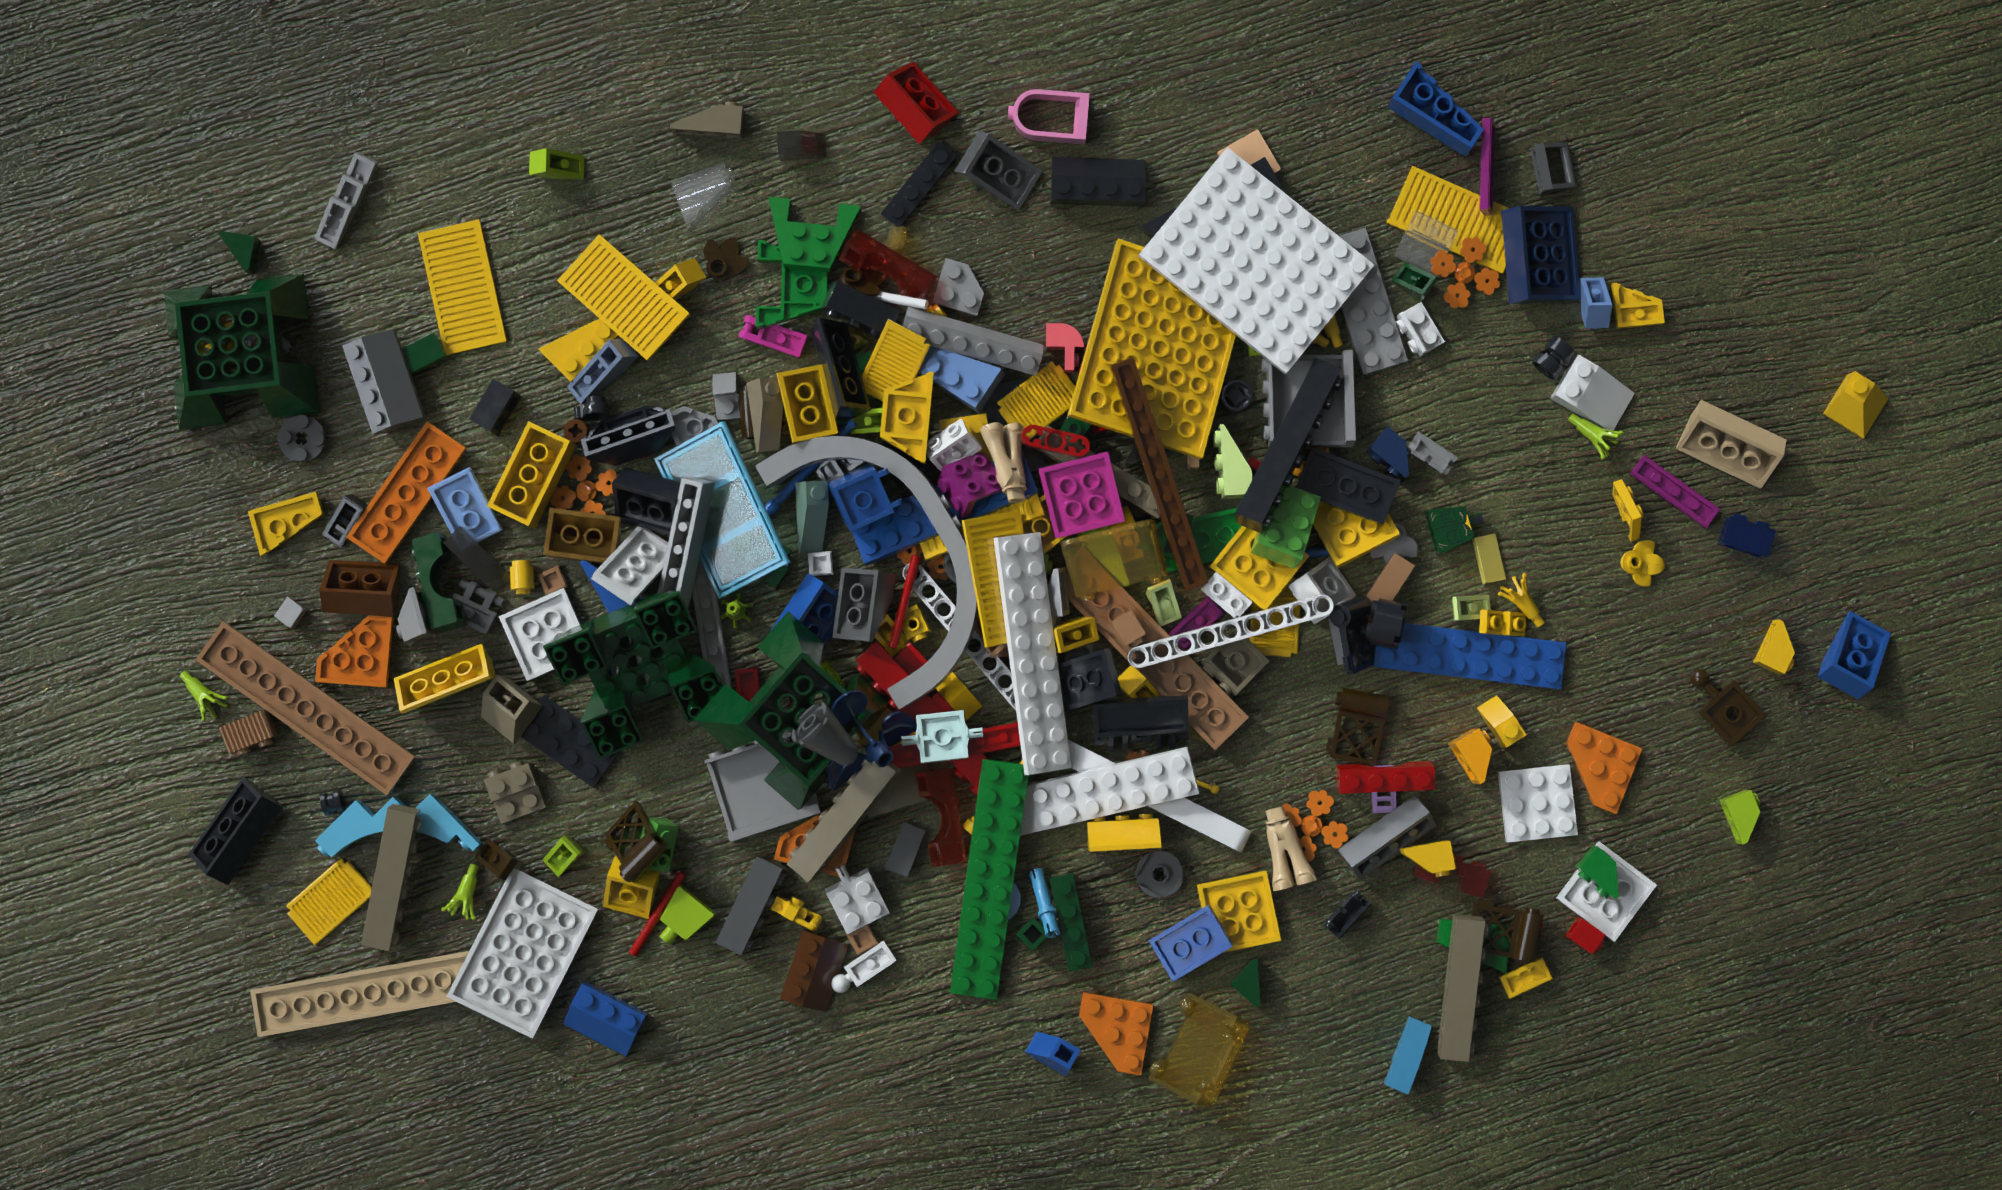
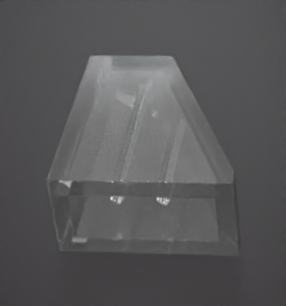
[671,163,735,229]

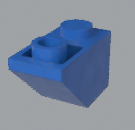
[1025,1032,1081,1076]

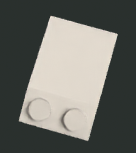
[1550,355,1635,430]

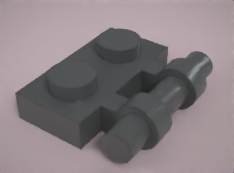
[451,579,505,635]

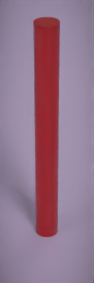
[888,555,921,649]
[629,871,686,957]

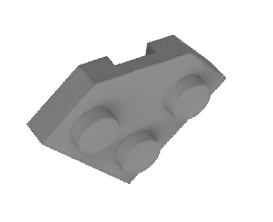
[932,258,984,317]
[671,406,722,459]

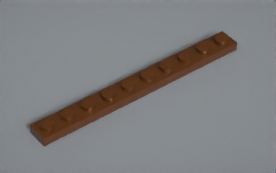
[1110,357,1209,591]

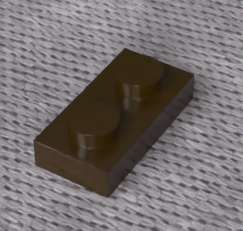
[475,838,518,881]

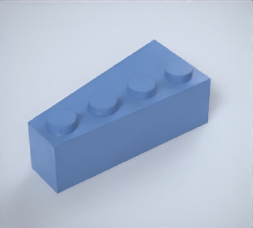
[918,346,1005,413]

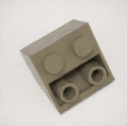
[481,675,542,744]

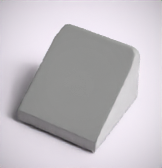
[274,597,307,629]

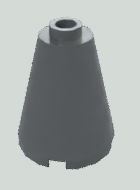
[792,702,858,766]

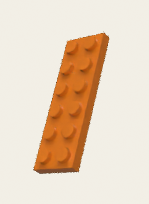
[346,421,467,564]

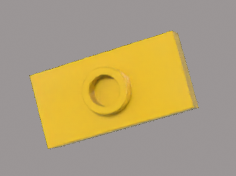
[1499,957,1553,999]

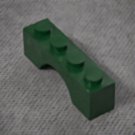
[412,532,466,633]
[1049,872,1092,972]

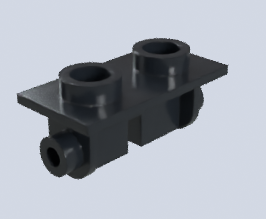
[1324,890,1372,939]

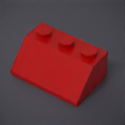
[873,61,959,144]

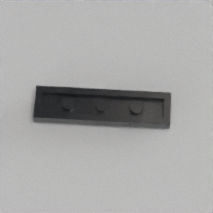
[881,142,957,229]

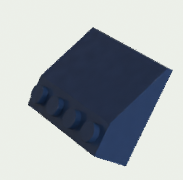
[1501,206,1581,304]

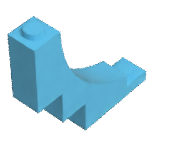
[315,794,483,857]

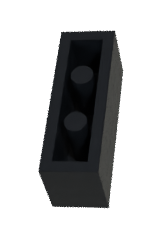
[821,281,900,339]

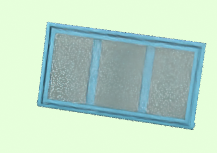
[654,421,790,599]

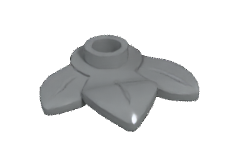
[1370,523,1417,564]

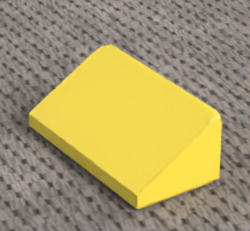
[1472,534,1506,584]

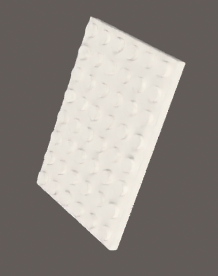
[1138,147,1374,374]

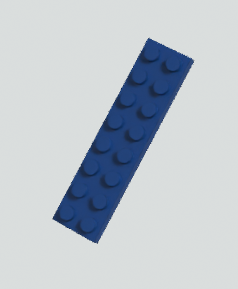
[852,450,1040,566]
[1373,623,1566,689]

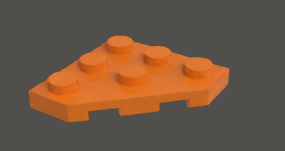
[315,615,394,688]
[1566,722,1642,814]
[774,807,856,877]
[1079,992,1153,1076]

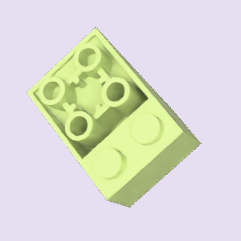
[1213,424,1252,500]

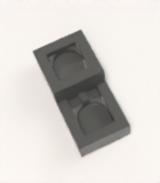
[815,459,864,482]
[885,822,925,878]

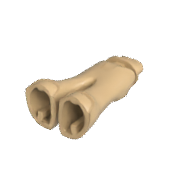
[980,422,1027,503]
[1265,806,1317,891]

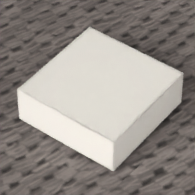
[808,551,834,577]

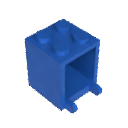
[828,464,903,532]

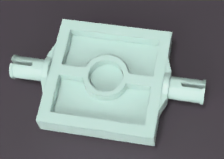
[901,710,983,764]

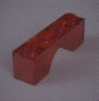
[839,230,938,300]
[916,768,967,867]

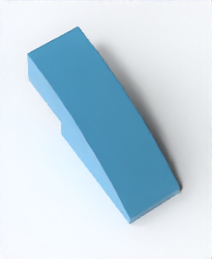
[1384,1016,1432,1094]

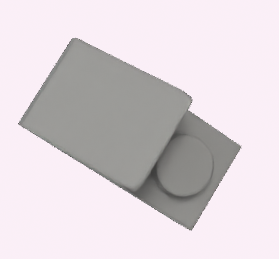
[713,372,740,421]

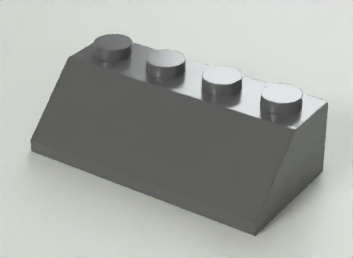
[342,329,425,434]

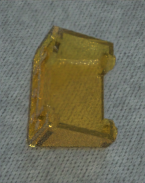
[1060,519,1169,602]
[1149,993,1250,1107]

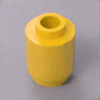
[510,560,535,595]

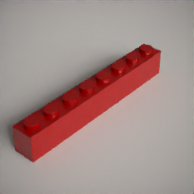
[856,641,987,796]

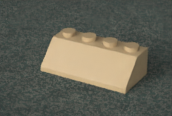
[1676,400,1786,489]

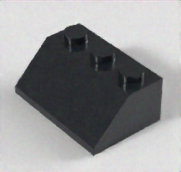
[612,467,681,535]

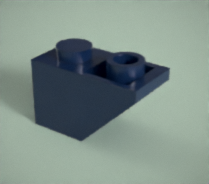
[1367,427,1409,480]

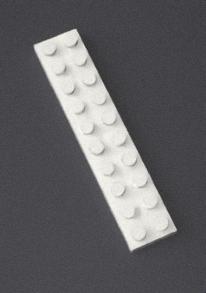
[994,532,1071,775]

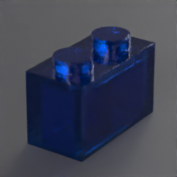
[1717,514,1776,558]

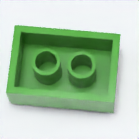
[1250,486,1321,569]

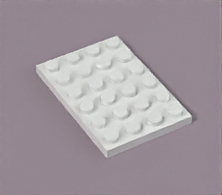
[446,868,598,1039]

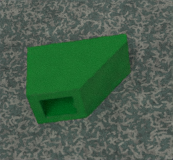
[1575,846,1619,899]

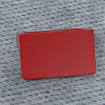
[893,642,928,675]

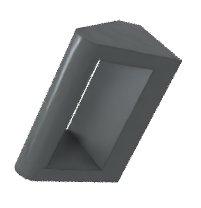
[1531,142,1577,195]

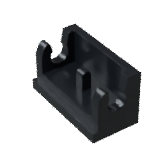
[469,379,522,436]

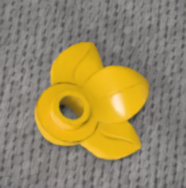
[1620,540,1666,587]

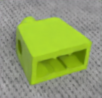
[659,885,716,945]

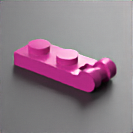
[738,315,808,359]

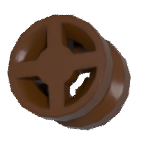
[564,419,589,444]

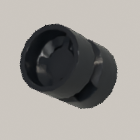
[1532,336,1577,381]
[1220,380,1253,414]

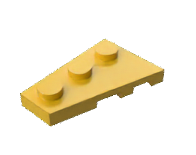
[538,319,619,382]
[248,492,324,557]

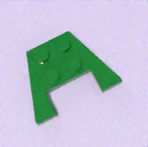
[769,197,860,272]
[755,240,828,329]

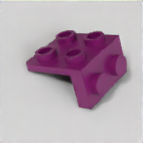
[937,452,1002,518]

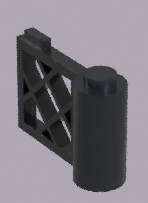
[1330,595,1374,675]

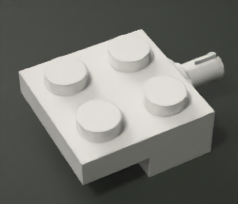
[825,864,889,934]

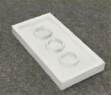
[591,526,668,605]

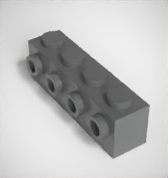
[1338,796,1437,880]
[715,856,785,955]

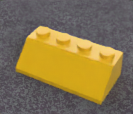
[394,643,496,714]

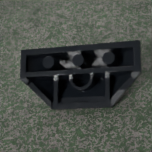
[581,405,676,466]

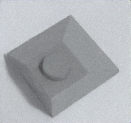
[396,587,436,643]

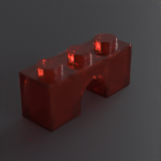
[1412,854,1491,898]

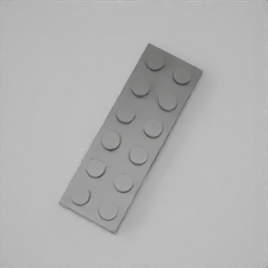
[1339,228,1408,376]

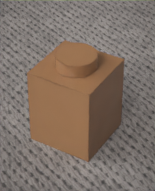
[1111,610,1146,648]

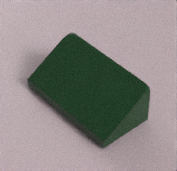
[402,332,447,375]

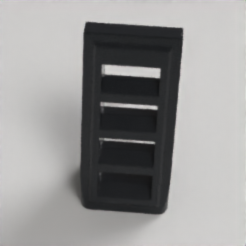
[322,494,368,547]

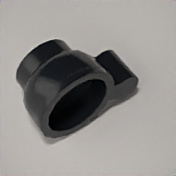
[574,396,609,421]

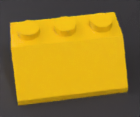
[777,364,838,443]
[1087,814,1162,852]

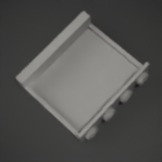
[1262,350,1356,448]
[704,730,822,842]

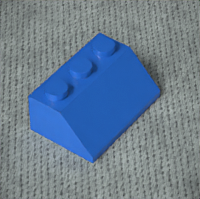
[771,573,838,649]
[563,981,649,1056]

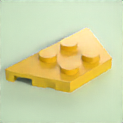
[880,372,934,464]

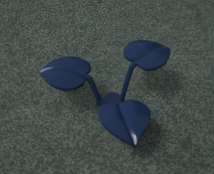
[827,690,917,792]

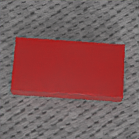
[734,667,761,702]

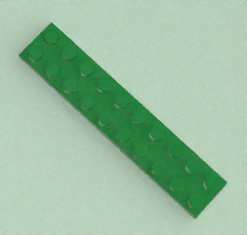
[950,758,1028,1000]

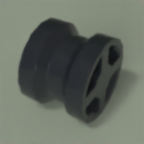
[320,789,346,816]

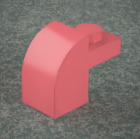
[1046,323,1084,373]

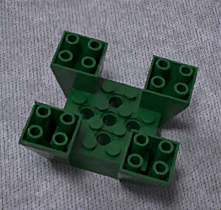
[164,274,320,430]
[543,591,723,759]
[694,611,891,810]

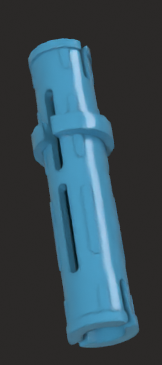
[1029,868,1061,938]

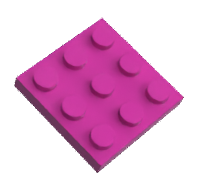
[1038,451,1125,538]

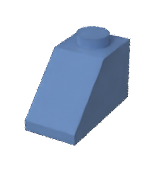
[1580,277,1612,329]

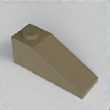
[670,102,744,139]
[746,377,783,453]

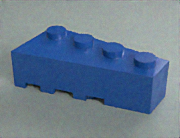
[1387,61,1484,157]

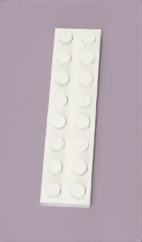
[1020,747,1199,836]

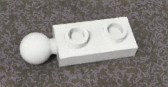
[831,940,897,993]

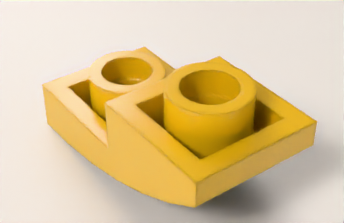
[1479,610,1526,637]

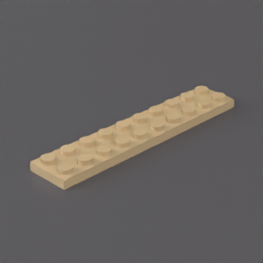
[250,951,469,1037]

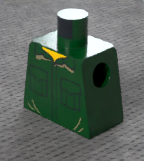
[1424,506,1484,555]

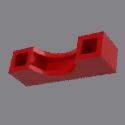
[1336,761,1435,794]

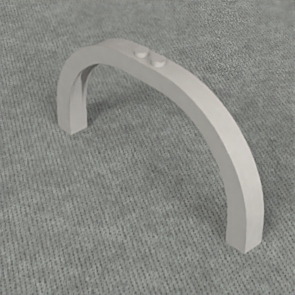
[755,436,979,710]

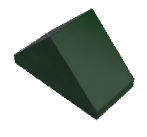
[218,231,261,275]
[1391,262,1439,303]
[1229,958,1261,1007]

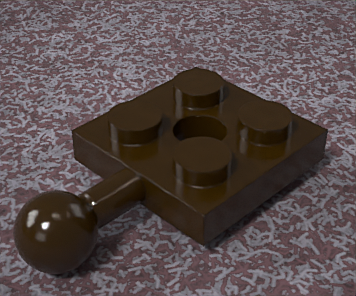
[1690,669,1766,747]

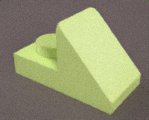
[1146,579,1182,627]
[1452,595,1491,622]

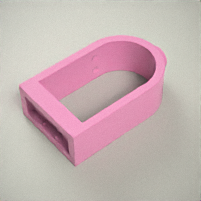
[1008,89,1090,145]

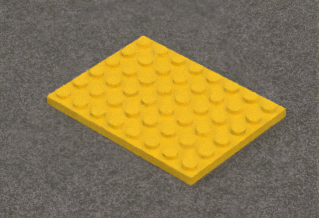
[1067,239,1236,460]

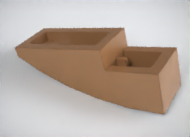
[1366,553,1415,623]

